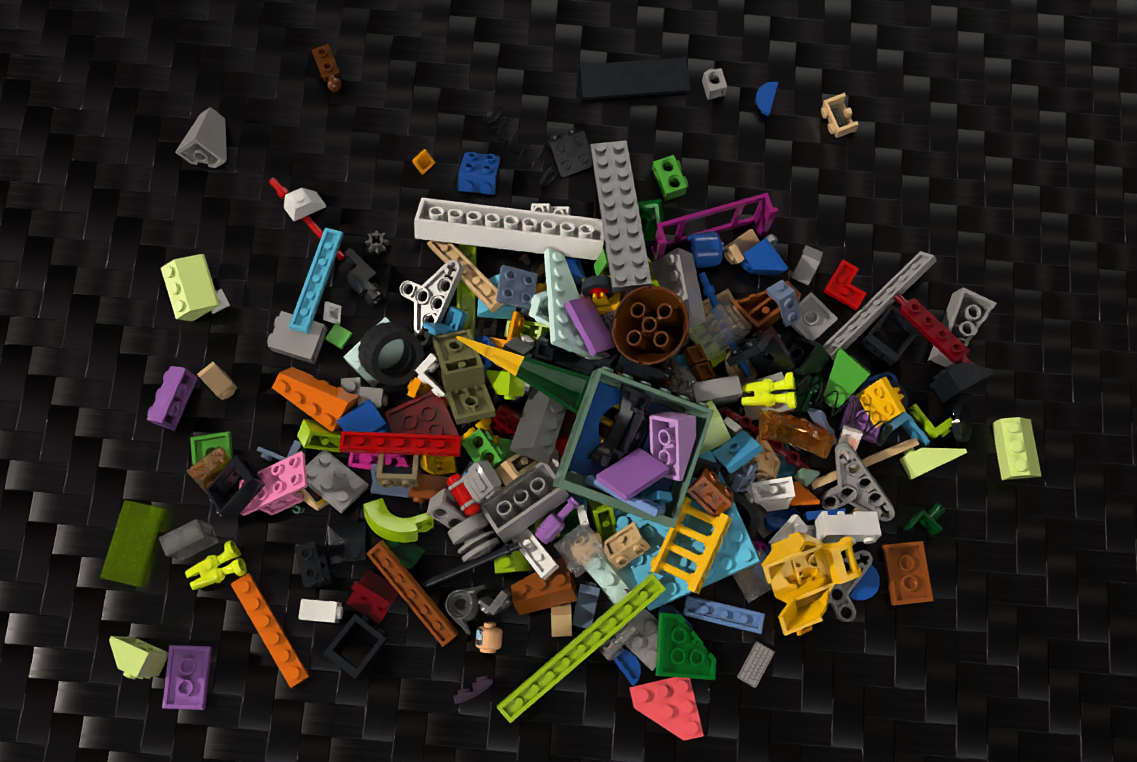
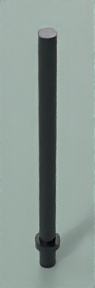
[419,541,522,590]

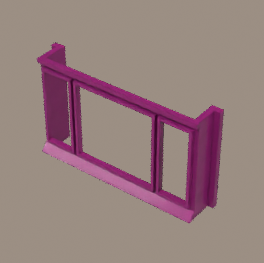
[651,193,778,261]

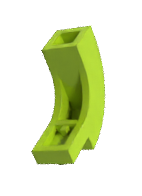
[363,498,434,543]

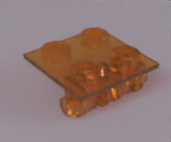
[186,446,231,492]

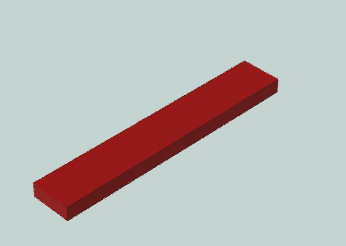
[339,431,462,457]

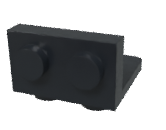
[546,128,593,177]

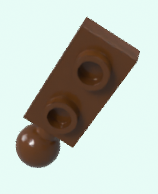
[312,44,342,92]

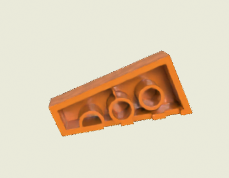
[272,367,360,433]

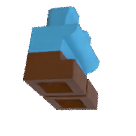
[673,344,716,389]

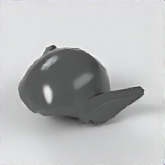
[445,585,486,635]

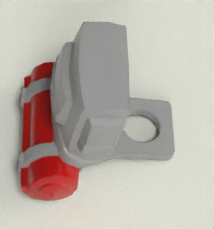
[446,460,502,517]

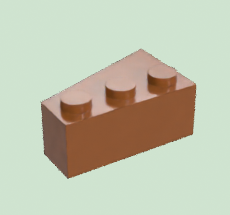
[732,281,801,334]
[511,555,578,615]

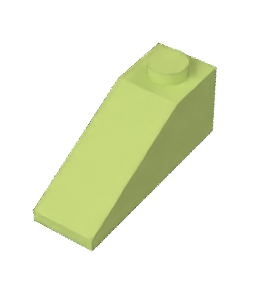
[899,448,967,480]

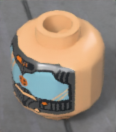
[475,622,503,653]

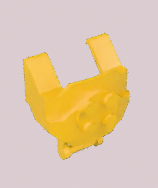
[761,531,862,636]

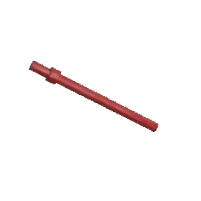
[269,178,345,261]

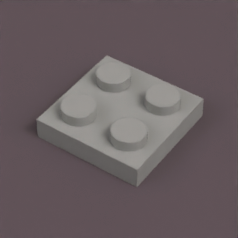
[790,292,838,341]

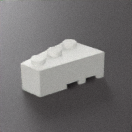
[814,511,882,544]

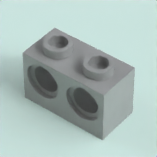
[427,488,471,529]

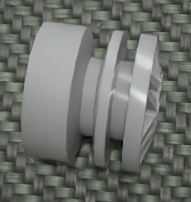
[448,512,500,563]

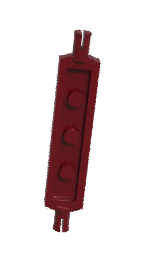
[894,293,975,365]

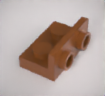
[687,468,734,517]

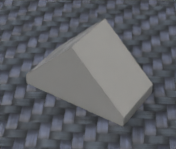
[791,245,823,285]

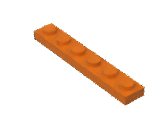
[231,573,310,688]

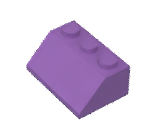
[147,366,198,431]

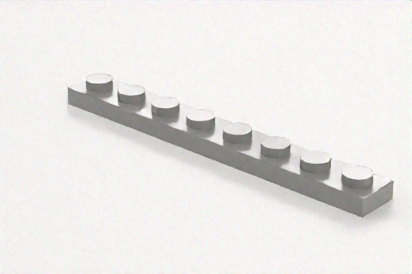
[823,251,936,360]

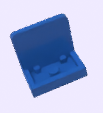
[459,152,500,195]

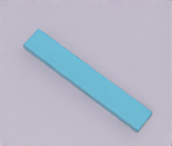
[289,228,344,334]

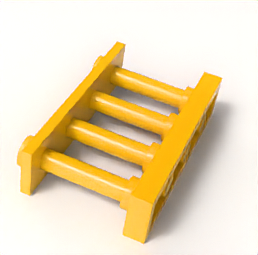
[650,496,733,594]

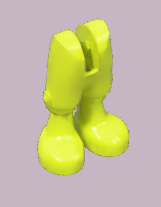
[741,372,797,409]
[185,540,247,590]

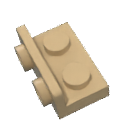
[750,435,781,482]
[602,521,651,569]

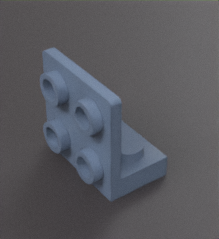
[496,265,538,316]

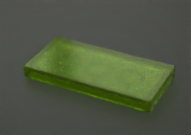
[100,500,165,587]

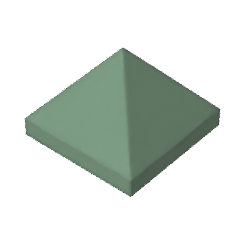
[792,468,820,487]

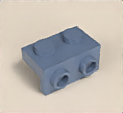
[371,464,412,498]

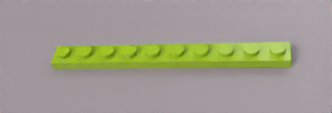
[497,573,666,723]

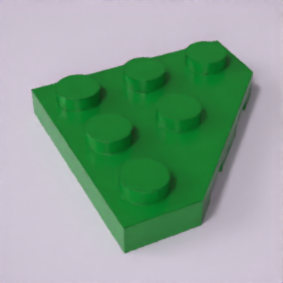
[655,613,716,680]

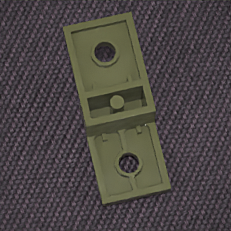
[432,329,495,425]

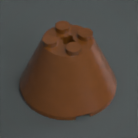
[612,285,689,365]

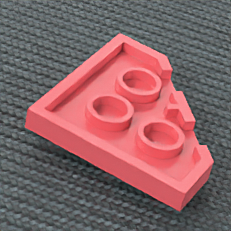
[629,677,704,741]

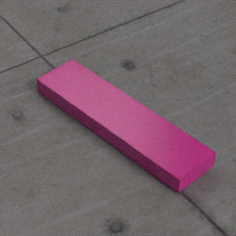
[348,453,426,474]

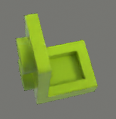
[907,404,952,440]

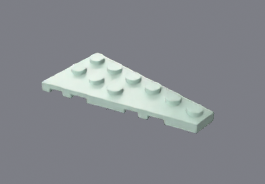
[544,247,603,360]

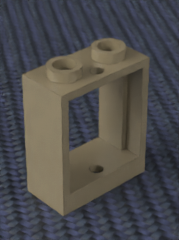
[376,454,422,489]

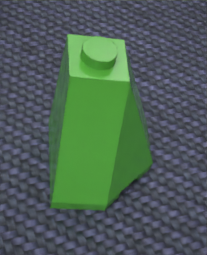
[823,347,871,408]

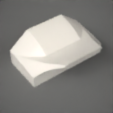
[752,476,795,512]

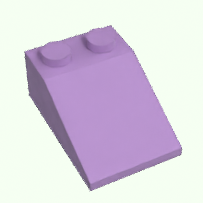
[649,411,696,481]

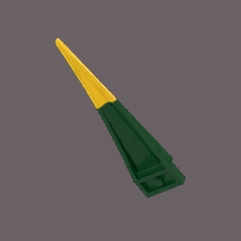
[456,336,610,414]

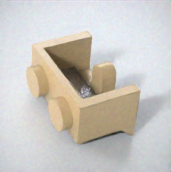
[821,93,858,138]

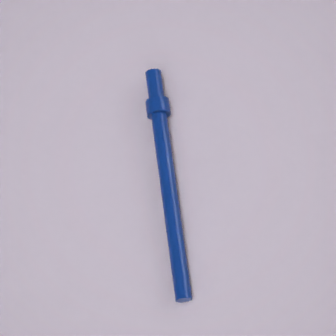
[698,272,752,379]

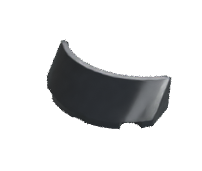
[534,331,618,377]
[587,384,651,468]

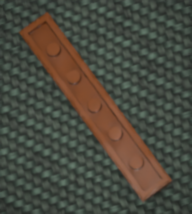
[366,540,459,647]

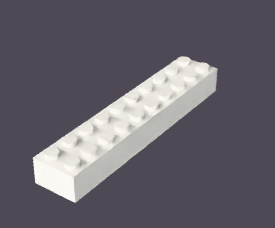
[414,198,604,260]

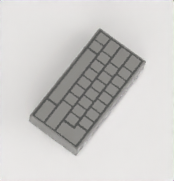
[737,642,775,688]

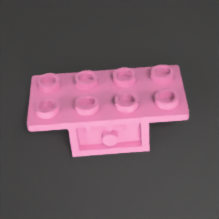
[239,452,308,516]

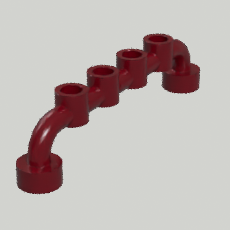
[718,406,811,470]

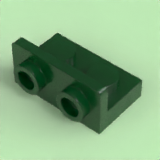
[788,373,820,416]
[384,539,426,571]

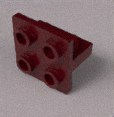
[490,403,521,440]
[347,569,399,624]

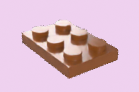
[882,541,933,606]

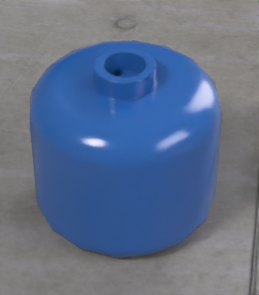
[687,231,725,269]

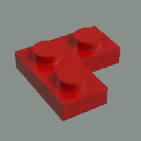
[823,260,867,310]

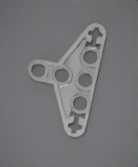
[400,260,464,348]
[821,443,895,521]
[828,550,873,622]

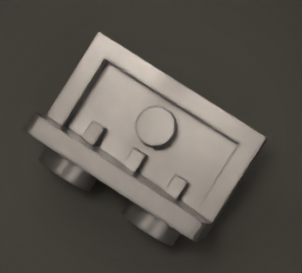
[478,587,513,615]

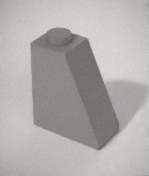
[175,107,227,168]

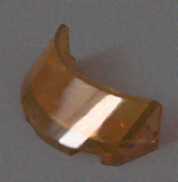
[759,410,836,459]

